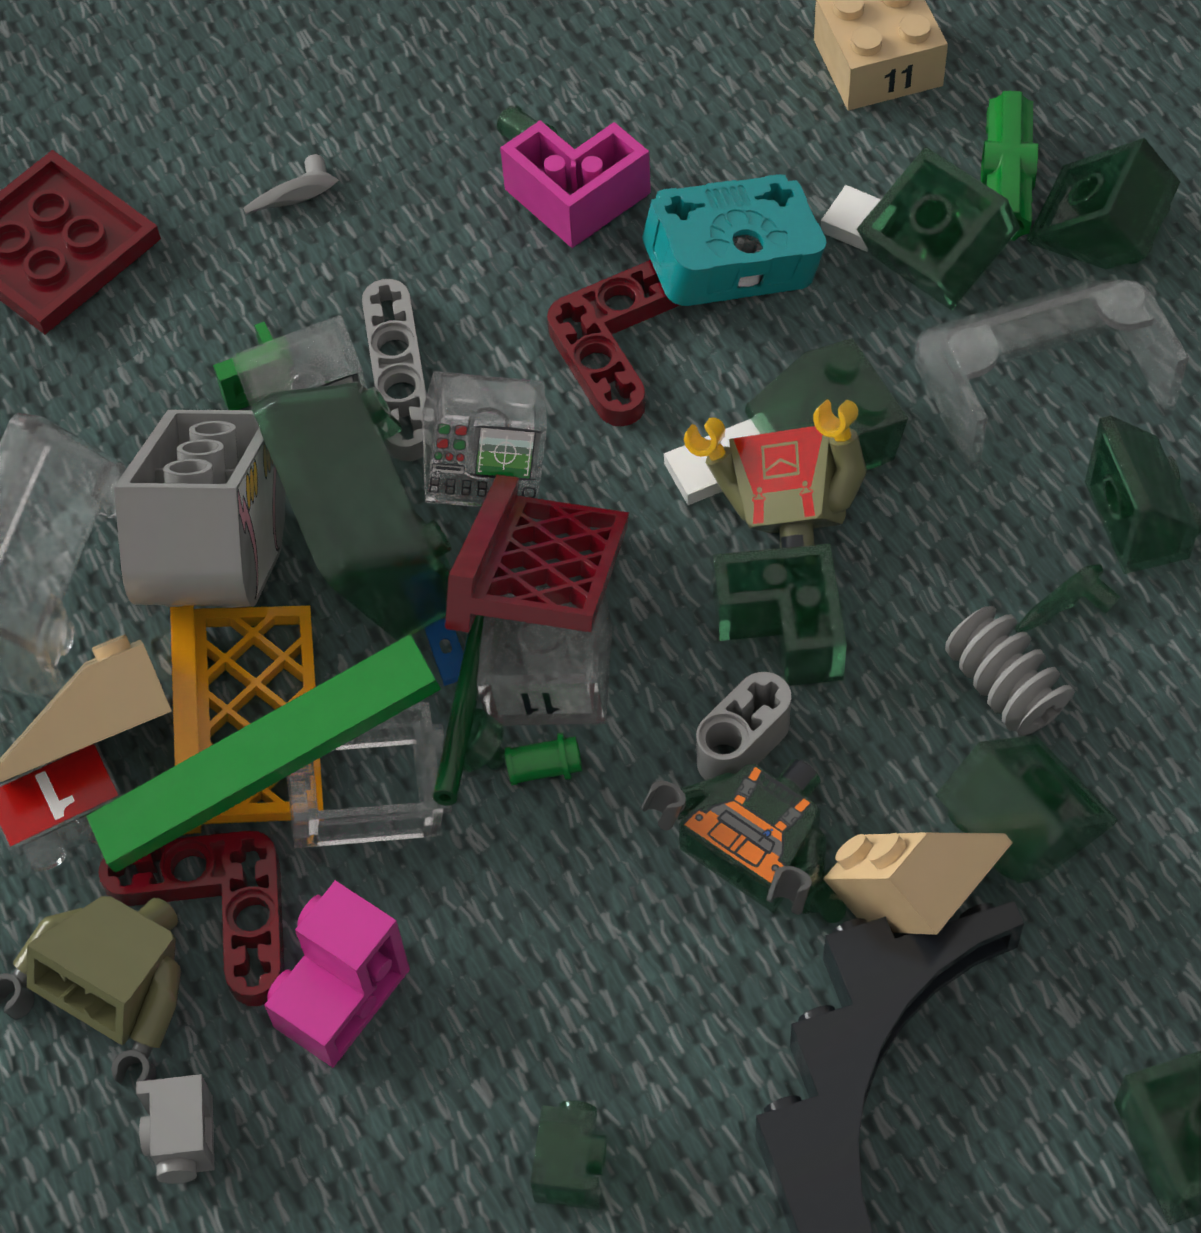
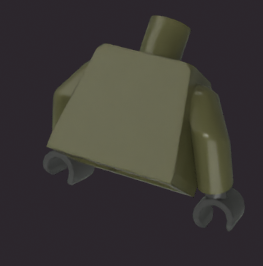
[0,896,181,1084]

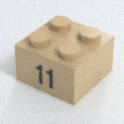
[814,0,948,111]

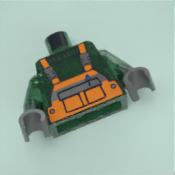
[640,759,827,915]

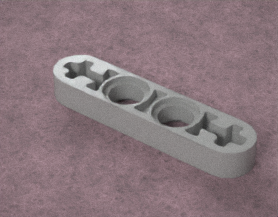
[362,279,433,461]

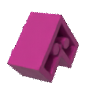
[500,120,651,248]
[264,880,410,1068]

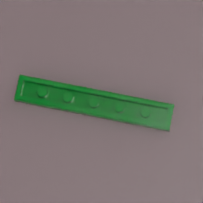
[86,634,441,873]

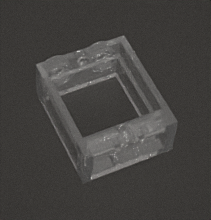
[287,701,452,849]

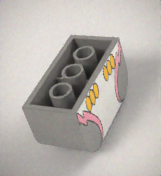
[114,410,285,608]

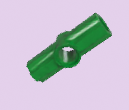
[981,91,1038,241]

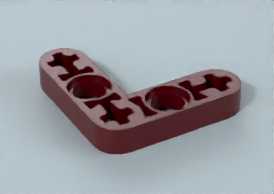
[547,260,679,426]
[98,831,285,1006]

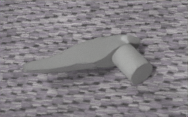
[243,154,339,215]

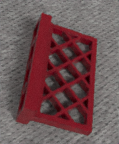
[445,474,629,632]

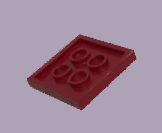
[0,150,161,335]

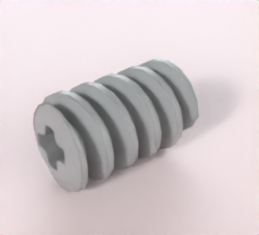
[945,606,1075,736]

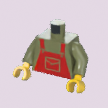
[684,399,867,563]

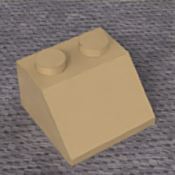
[823,832,1013,935]

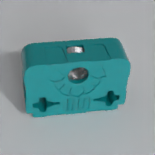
[642,174,826,306]

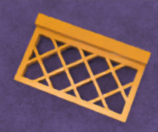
[170,605,324,835]

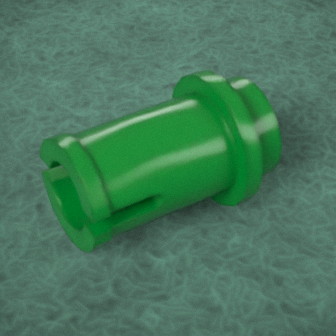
[505,732,582,786]

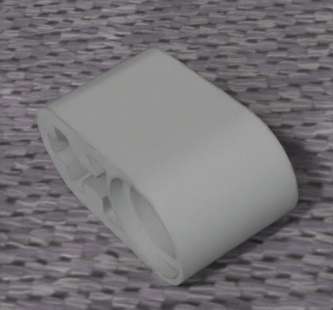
[696,672,791,786]

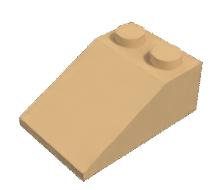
[0,634,172,782]

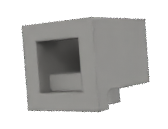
[136,1074,215,1184]

